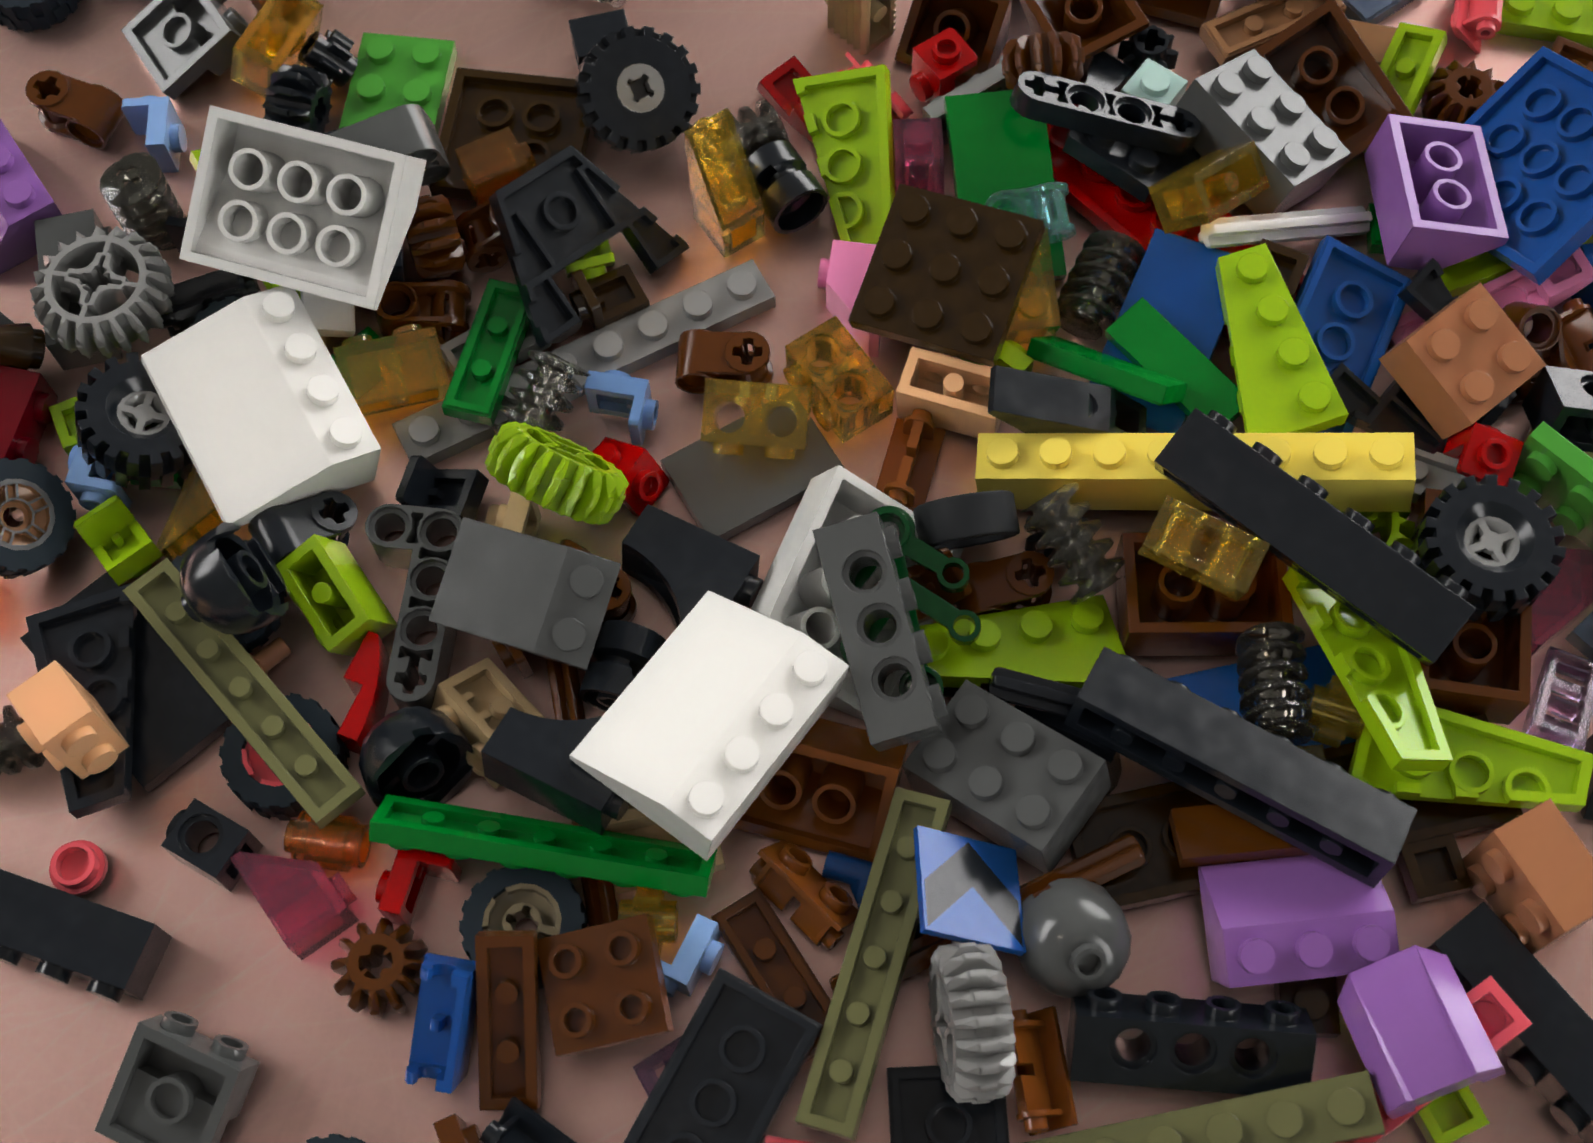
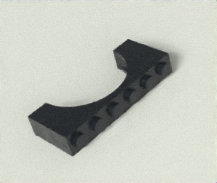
[481,504,763,835]

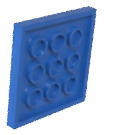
[1463,46,1593,286]

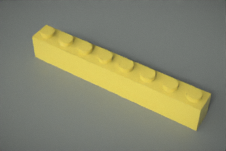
[975,433,1416,512]

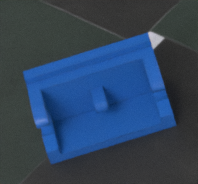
[405,953,477,1094]

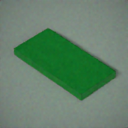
[944,90,1067,283]

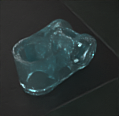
[985,182,1076,244]

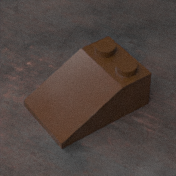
[1255,0,1414,168]

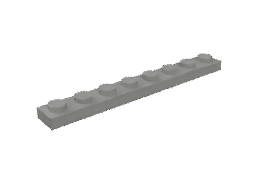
[392,259,776,465]

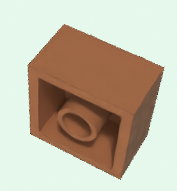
[1379,282,1546,440]
[1463,798,1593,955]

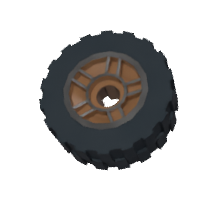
[0,458,77,579]

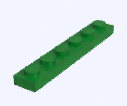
[369,794,717,898]

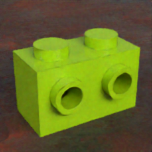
[276,534,397,657]

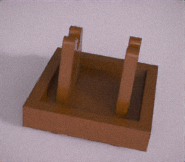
[537,913,674,1057]

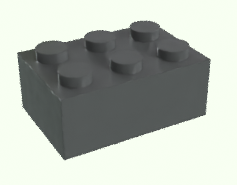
[1176,49,1351,215]
[902,680,1112,874]

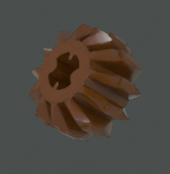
[1001,31,1085,90]
[1420,60,1505,124]
[406,194,466,280]
[331,917,428,1018]

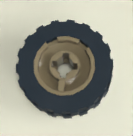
[459,867,588,989]

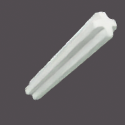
[1198,206,1373,249]

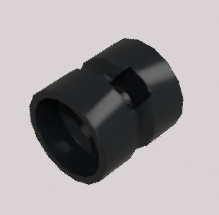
[740,140,828,234]
[578,620,666,712]

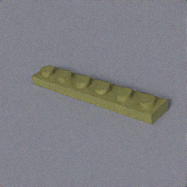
[122,558,366,829]
[795,787,952,1141]
[1024,1070,1385,1143]

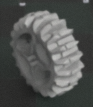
[30,226,176,359]
[928,941,1017,1105]

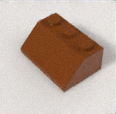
[733,718,909,862]

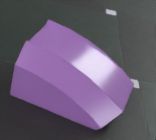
[1337,945,1506,1120]

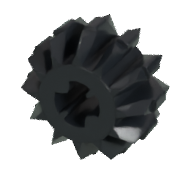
[262,64,333,134]

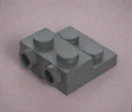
[121,0,252,100]
[95,1011,260,1143]

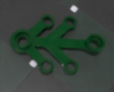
[829,506,981,696]

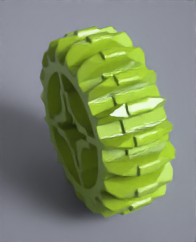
[484,421,629,525]

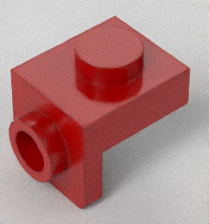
[909,28,978,104]
[1443,422,1524,486]
[592,437,669,517]
[375,849,462,926]

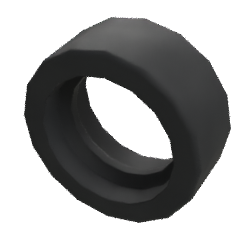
[913,490,1020,550]

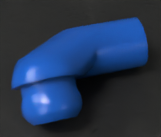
[822,850,873,908]

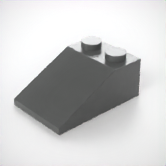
[428,517,621,671]

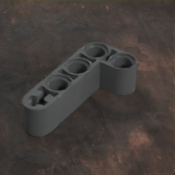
[327,104,451,186]
[365,504,462,709]

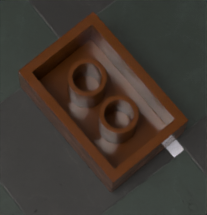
[1114,532,1295,656]

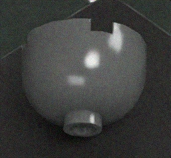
[1017,878,1132,998]

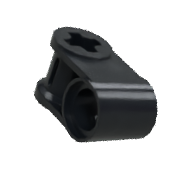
[248,491,358,564]

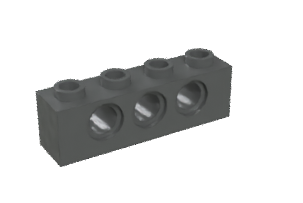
[812,511,948,752]

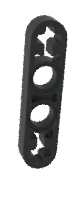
[1010,71,1202,156]

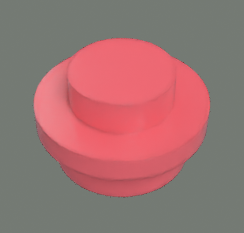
[49,840,108,896]

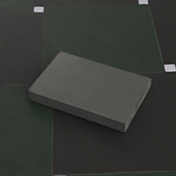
[660,391,844,540]

